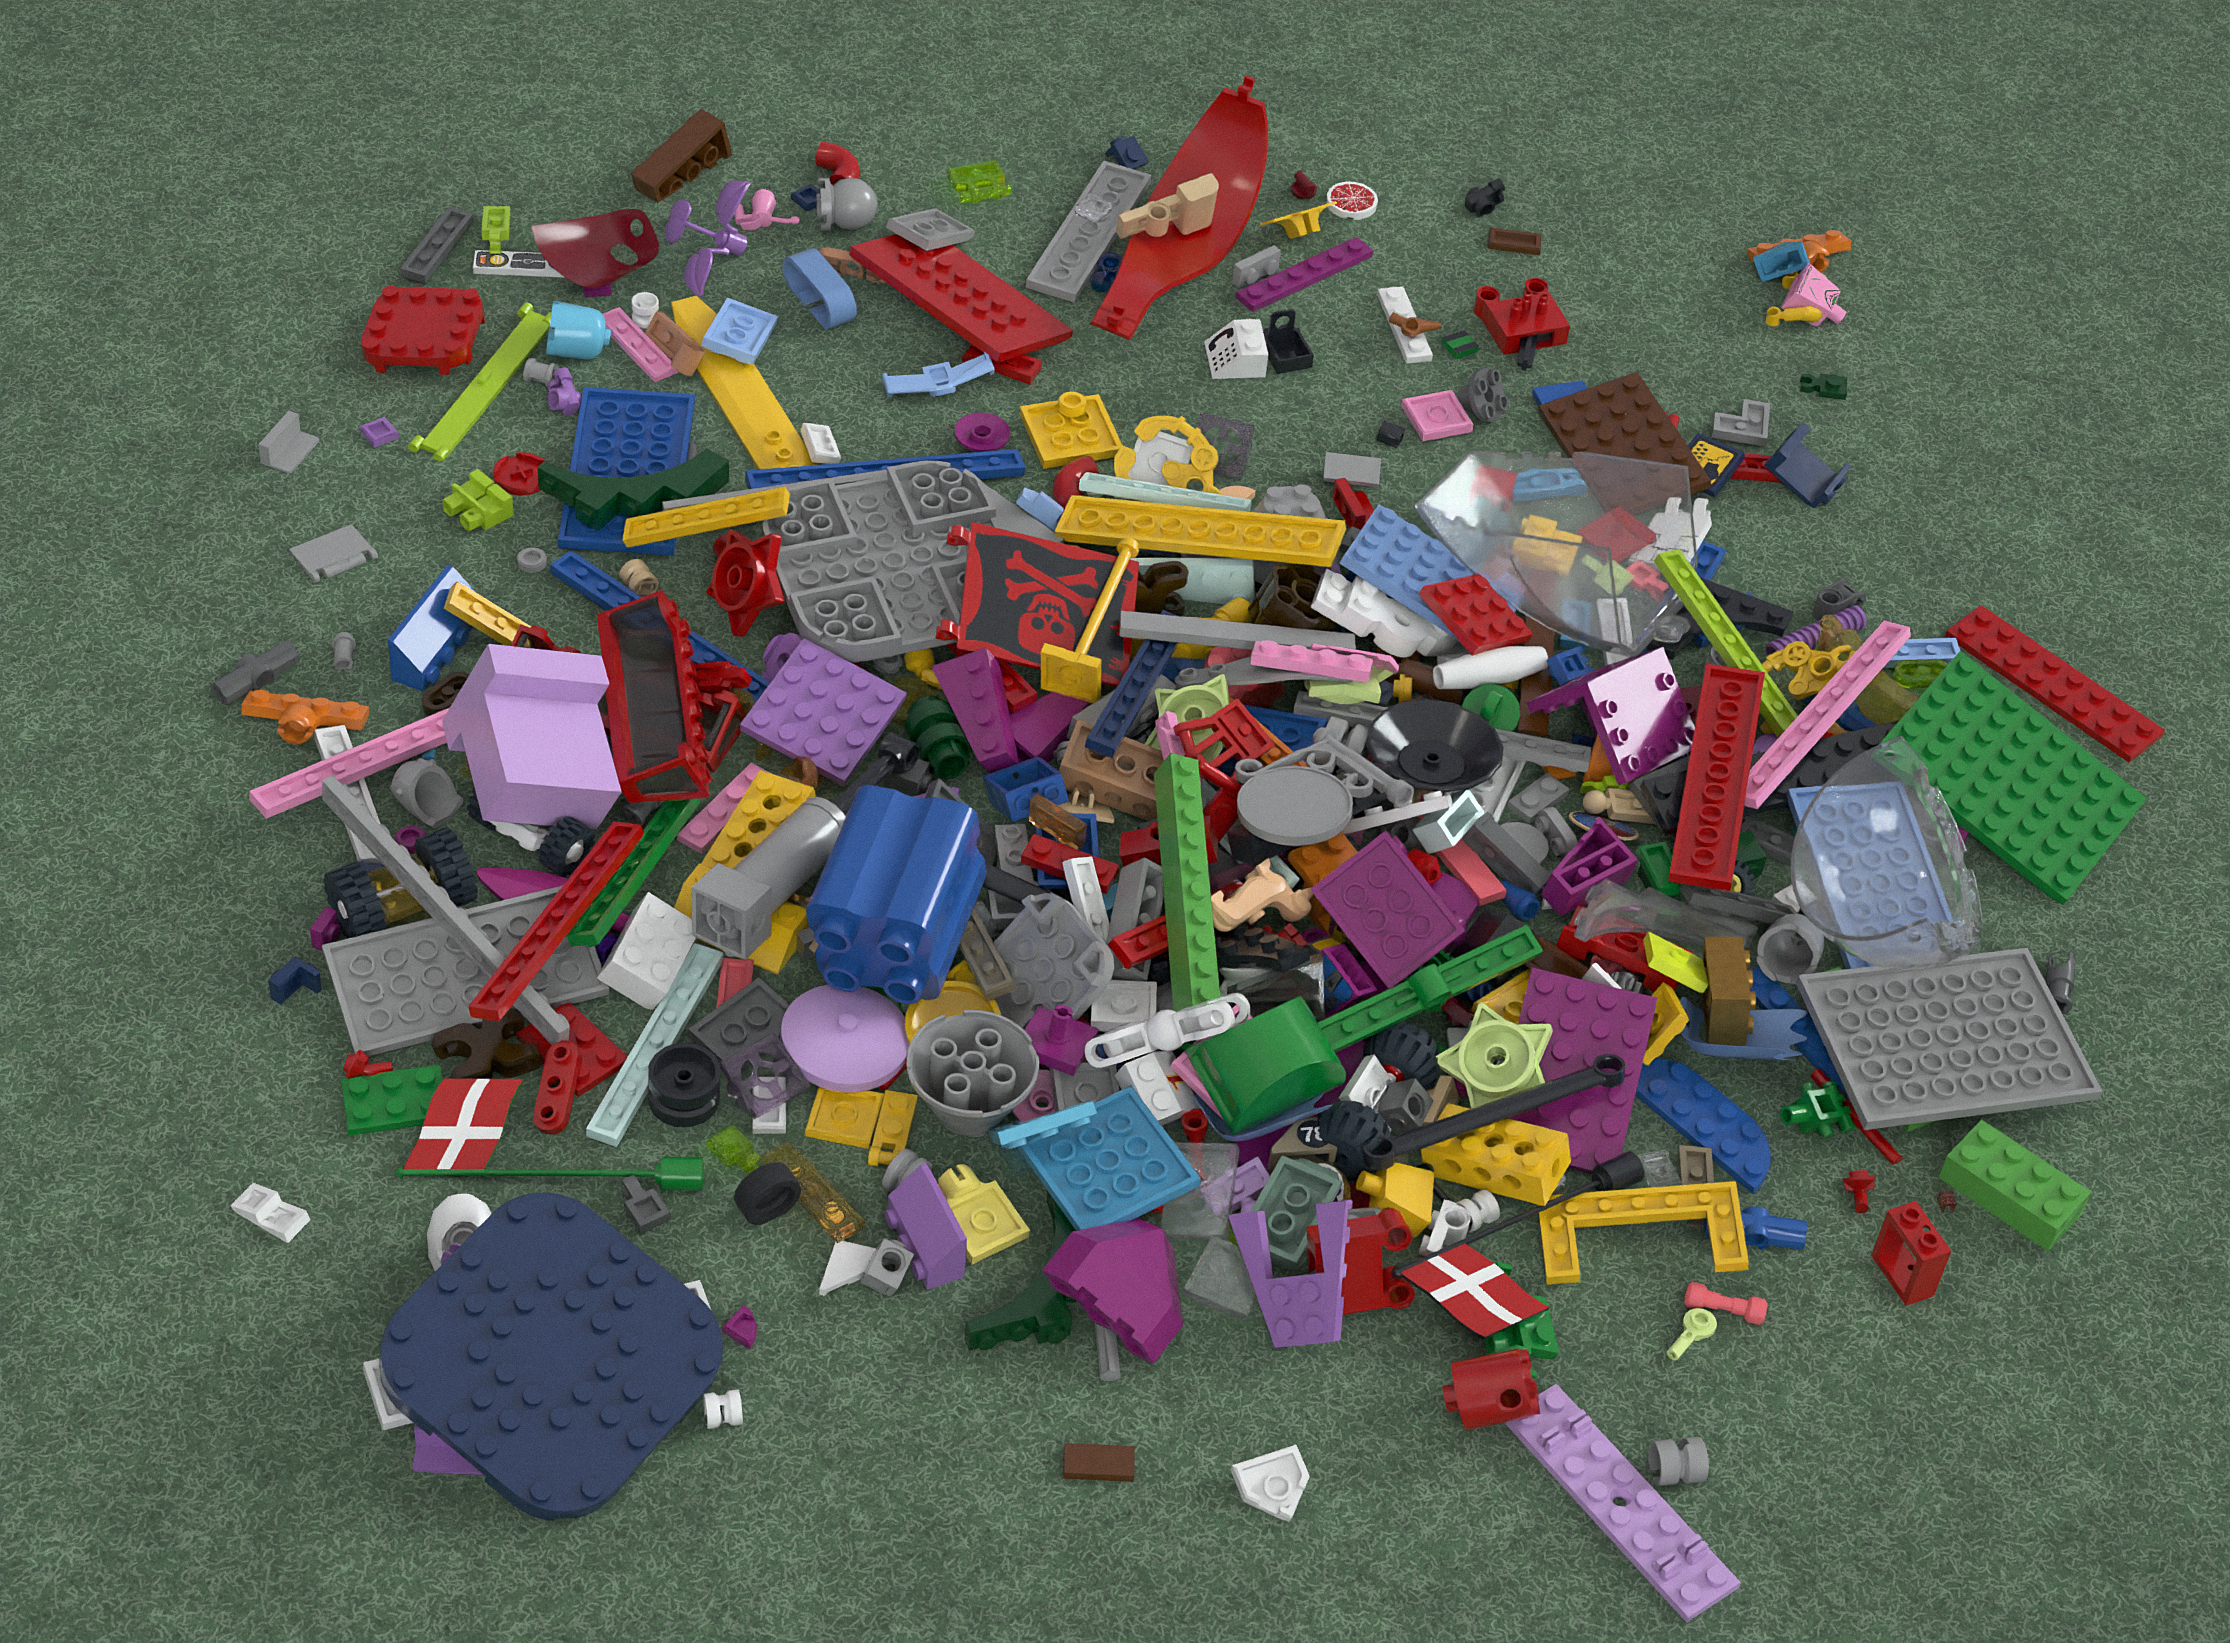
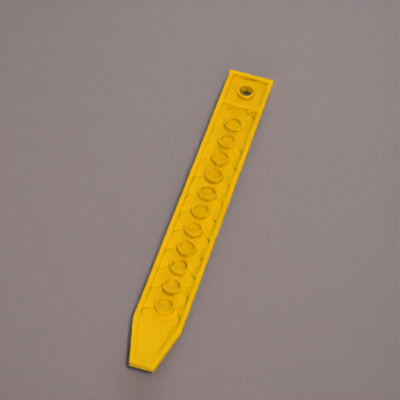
[671,296,818,470]

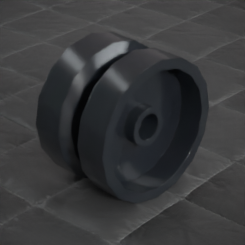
[648,1043,720,1127]

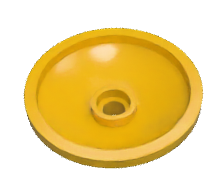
[905,981,1001,1043]

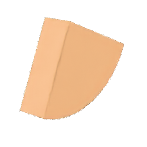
[1219,486,1256,500]

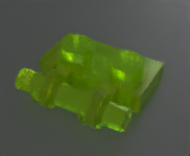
[947,160,1011,204]

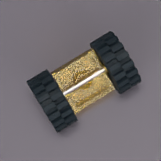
[323,827,478,939]

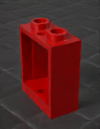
[1871,1201,1952,1306]

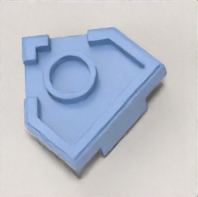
[1016,487,1064,532]

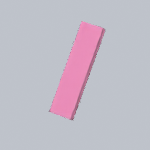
[603,307,678,382]

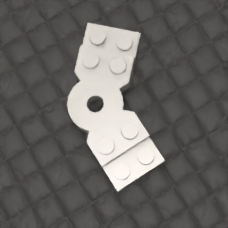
[1311,569,1468,657]

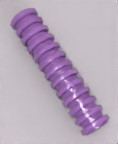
[1765,605,1867,656]

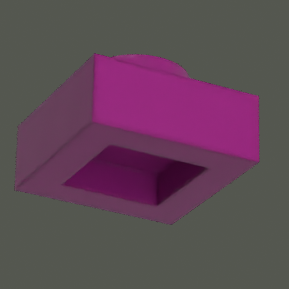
[310,907,341,951]

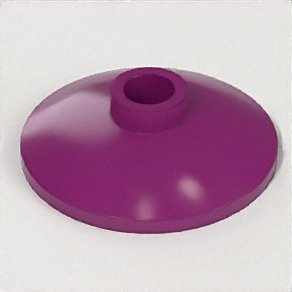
[955,412,1010,452]

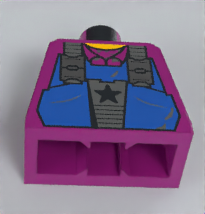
[1303,944,1378,1020]

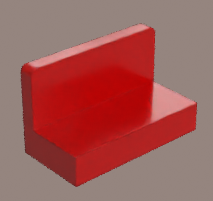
[1332,478,1375,530]

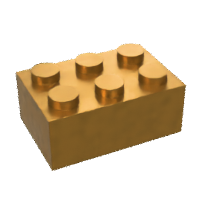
[1701,937,1756,1046]

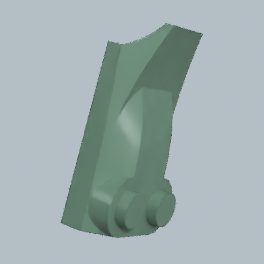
[1237,1155,1342,1270]

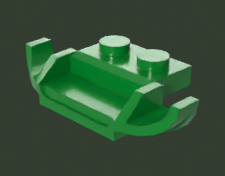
[1484,1262,1559,1379]

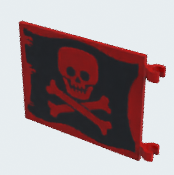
[935,522,1139,687]

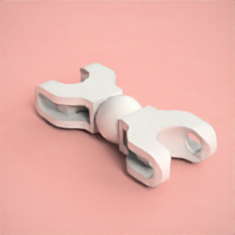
[1085,993,1250,1068]

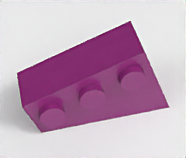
[1541,817,1638,917]

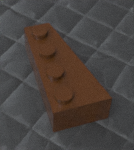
[631,109,732,203]

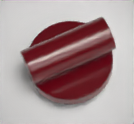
[1291,171,1317,199]

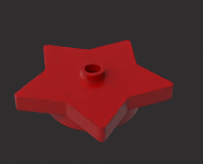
[706,529,785,637]

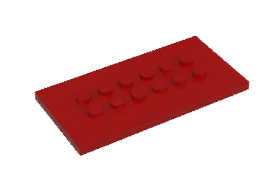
[849,234,1073,363]

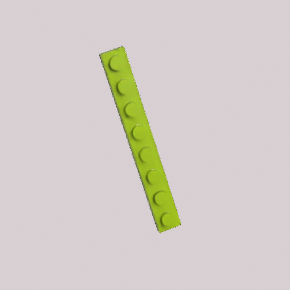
[1654,549,1798,738]

